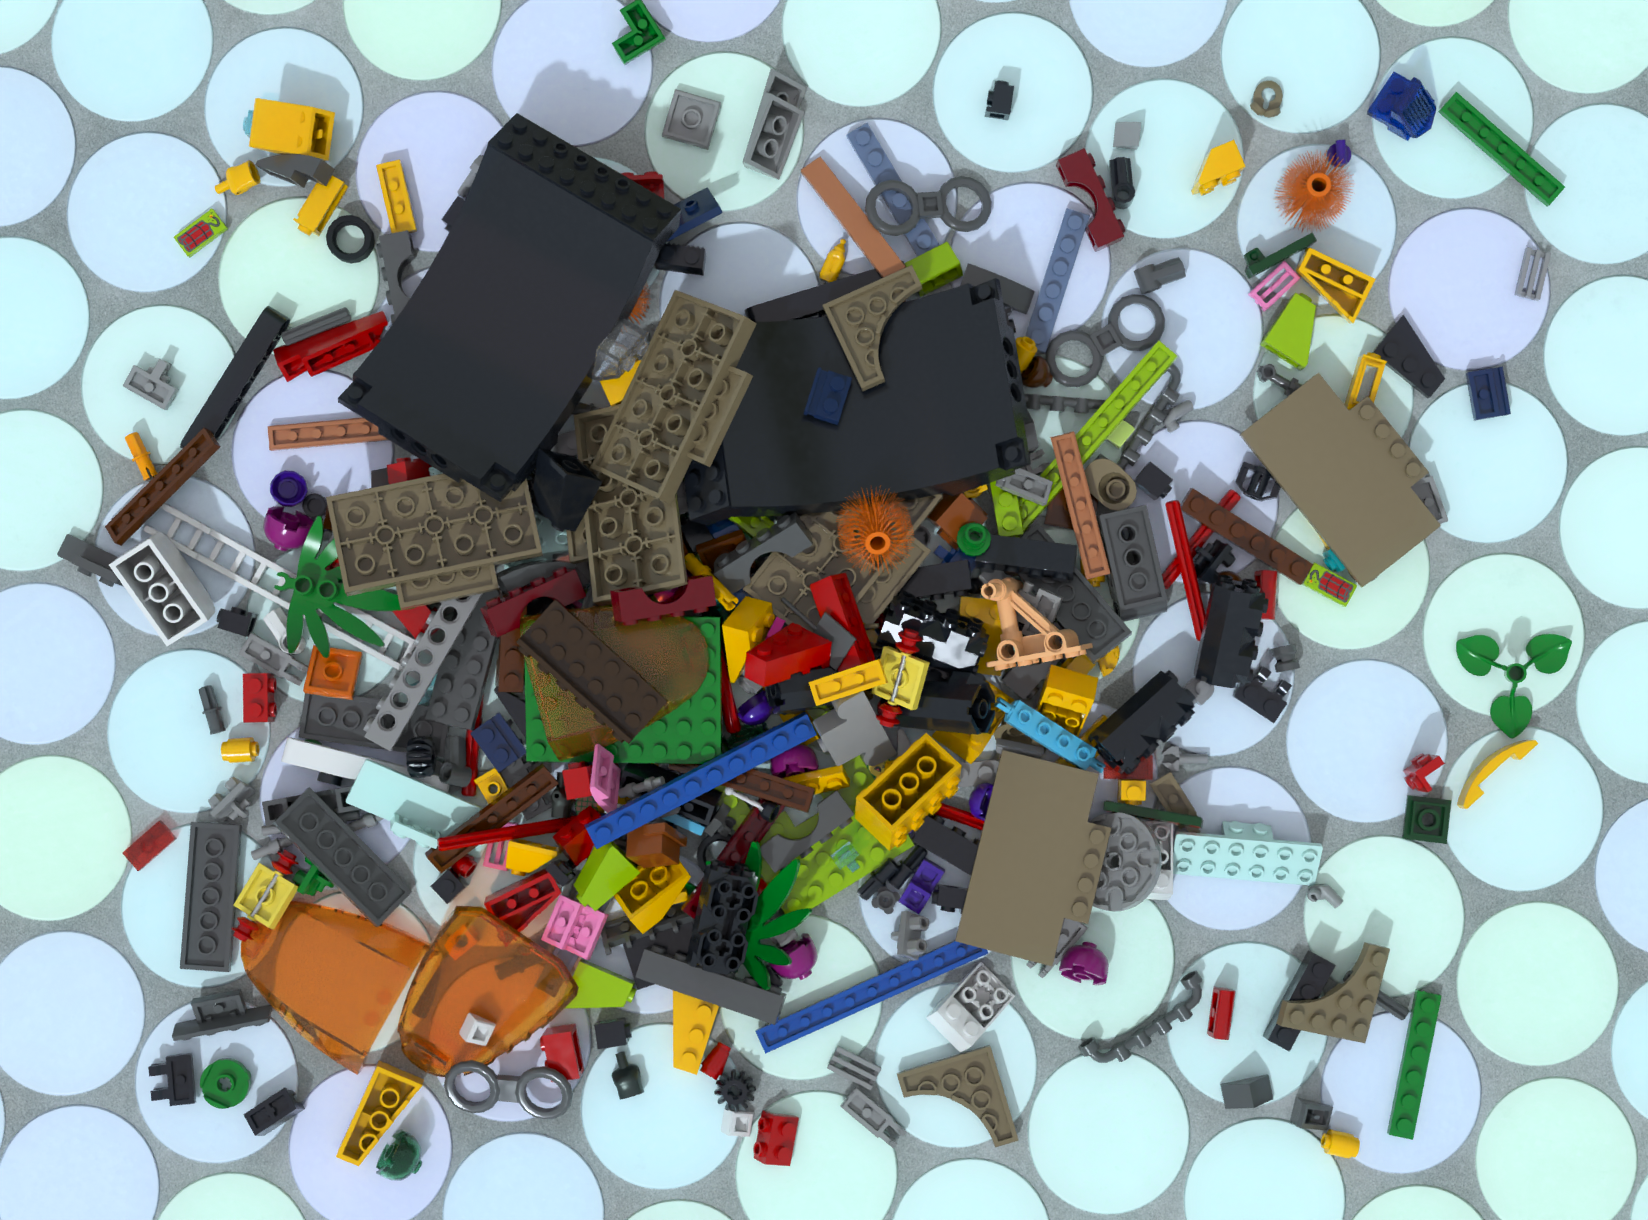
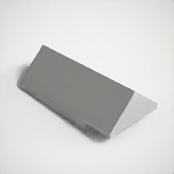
[743,69,807,180]

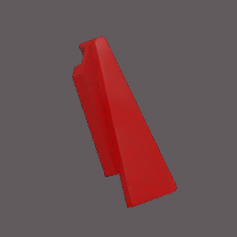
[273,311,388,382]

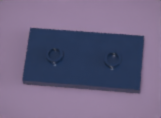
[667,187,723,242]

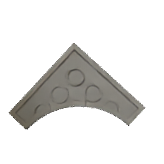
[823,265,922,392]
[1276,942,1390,1043]
[897,1045,1019,1148]

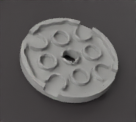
[1089,812,1162,912]

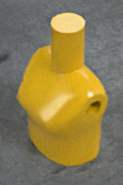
[215,160,261,195]

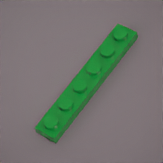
[1438,92,1565,207]
[1387,989,1442,1140]

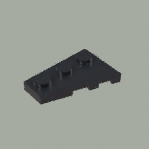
[1372,315,1445,398]

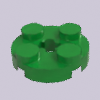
[200,1058,251,1109]

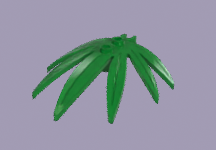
[274,516,416,658]
[684,842,812,990]

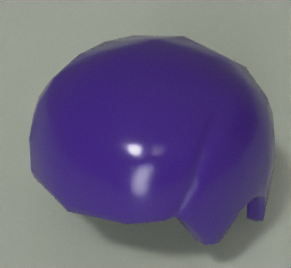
[270,470,308,507]
[738,690,773,726]
[968,783,993,821]

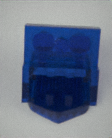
[1367,72,1436,141]

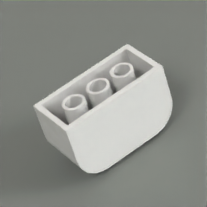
[109,532,215,646]

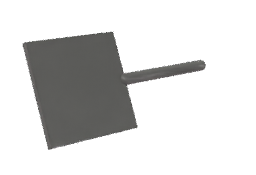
[781,597,856,670]

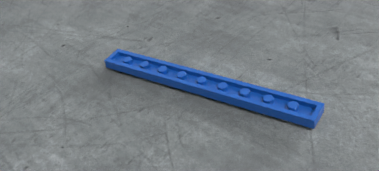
[584,712,817,849]
[755,940,988,1054]

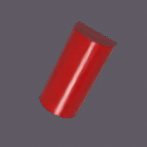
[1254,570,1277,620]
[1207,987,1236,1040]

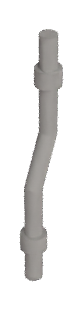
[251,813,383,860]

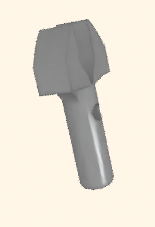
[457,155,484,197]
[1162,746,1209,771]

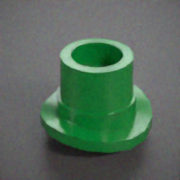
[956,522,991,556]

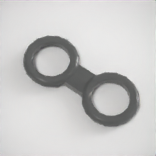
[865,176,992,236]
[1045,294,1165,387]
[444,1060,573,1120]

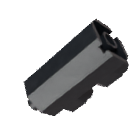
[1194,574,1268,688]
[876,591,989,674]
[765,665,873,715]
[880,669,995,735]
[1088,670,1196,775]
[686,859,759,975]

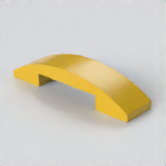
[1457,740,1538,809]

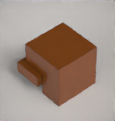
[927,493,988,550]
[626,822,687,868]

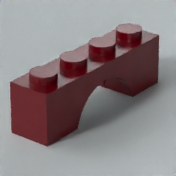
[1056,148,1125,252]
[480,566,586,637]
[610,574,716,626]

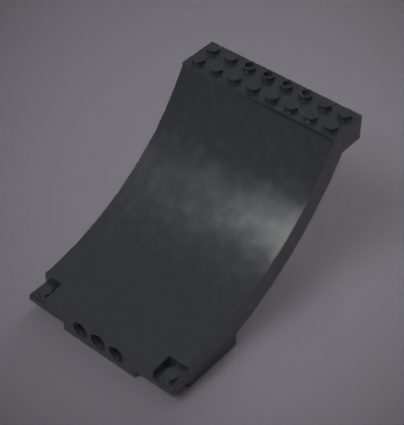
[338,113,681,502]
[684,278,1031,526]

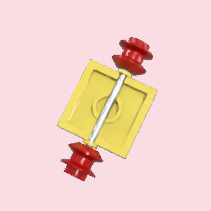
[871,629,930,727]
[231,849,299,942]

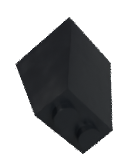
[532,448,602,532]

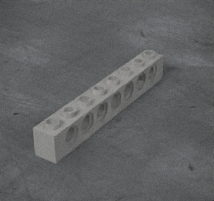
[363,593,483,751]

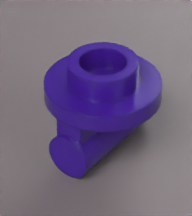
[1327,140,1351,167]

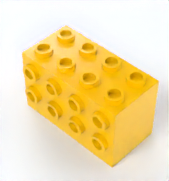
[855,733,962,851]

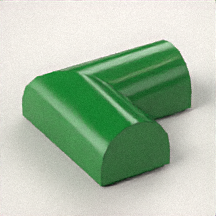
[612,0,666,65]

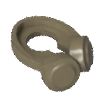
[1250,81,1283,118]

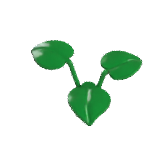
[1456,634,1572,739]

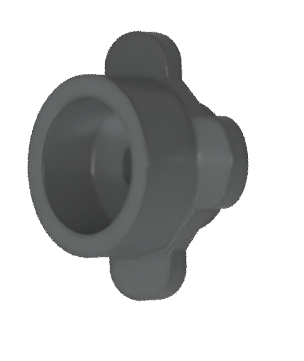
[871,886,900,914]

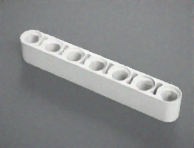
[281,737,450,793]

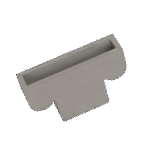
[813,691,897,766]

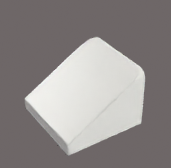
[459,1013,496,1046]
[721,1108,754,1137]

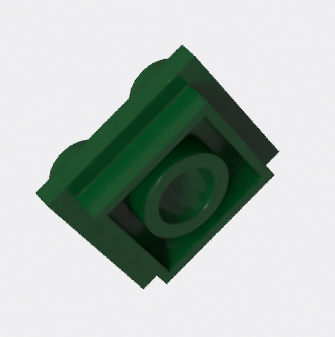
[1402,795,1452,844]

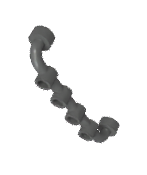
[1095,363,1181,470]
[1024,394,1106,413]
[1078,971,1202,1063]

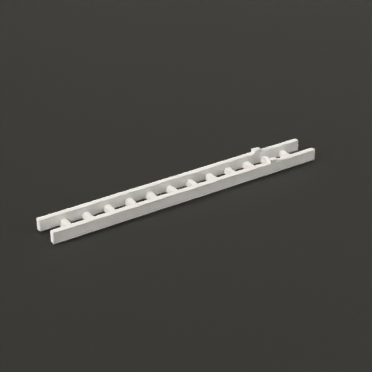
[143,503,433,681]

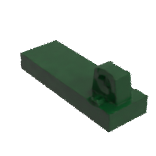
[1244,232,1317,279]

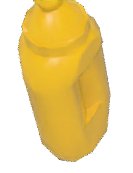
[819,239,846,283]

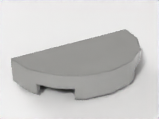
[996,738,1044,759]

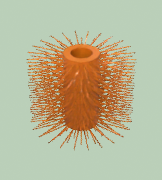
[1274,150,1355,232]
[836,485,914,575]

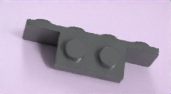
[57,534,124,587]
[172,989,272,1041]

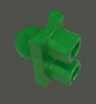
[292,857,334,896]

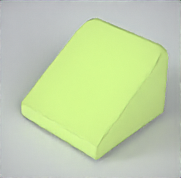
[1107,420,1135,449]

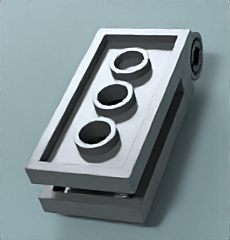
[1096,505,1167,622]

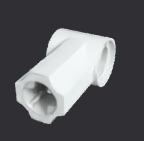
[263,607,306,655]

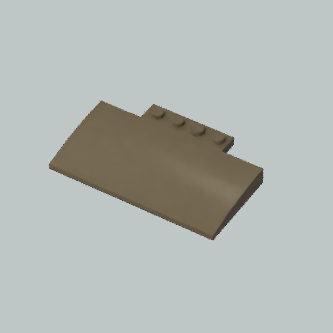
[590,290,757,505]
[1240,372,1441,588]
[566,404,688,607]
[326,474,543,610]
[743,494,943,632]
[955,750,1111,966]

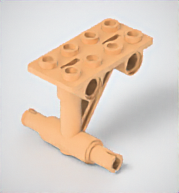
[981,577,1093,671]

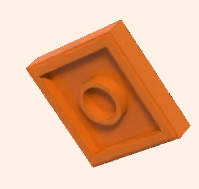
[303,645,362,700]

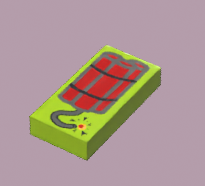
[174,209,228,258]
[1302,563,1357,607]

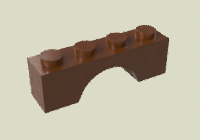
[495,590,527,692]

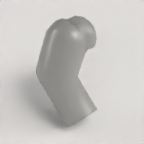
[1163,400,1194,433]
[1307,884,1343,908]

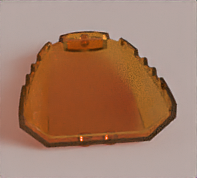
[520,606,709,762]
[241,901,432,1075]
[397,906,579,1077]

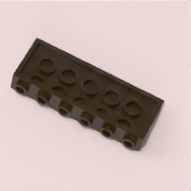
[516,599,668,744]

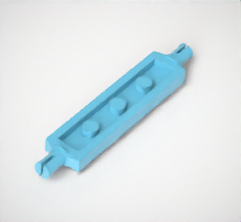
[994,697,1106,773]

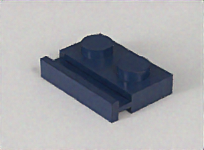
[1466,366,1511,421]
[804,367,852,425]
[470,712,526,773]

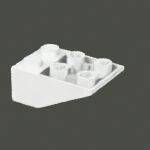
[1143,821,1173,900]
[926,962,1015,1052]

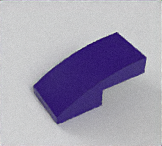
[898,857,945,914]

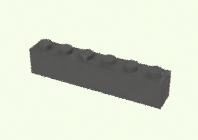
[635,945,787,1025]

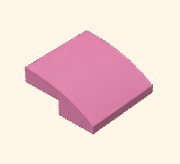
[590,744,621,813]
[541,894,609,960]

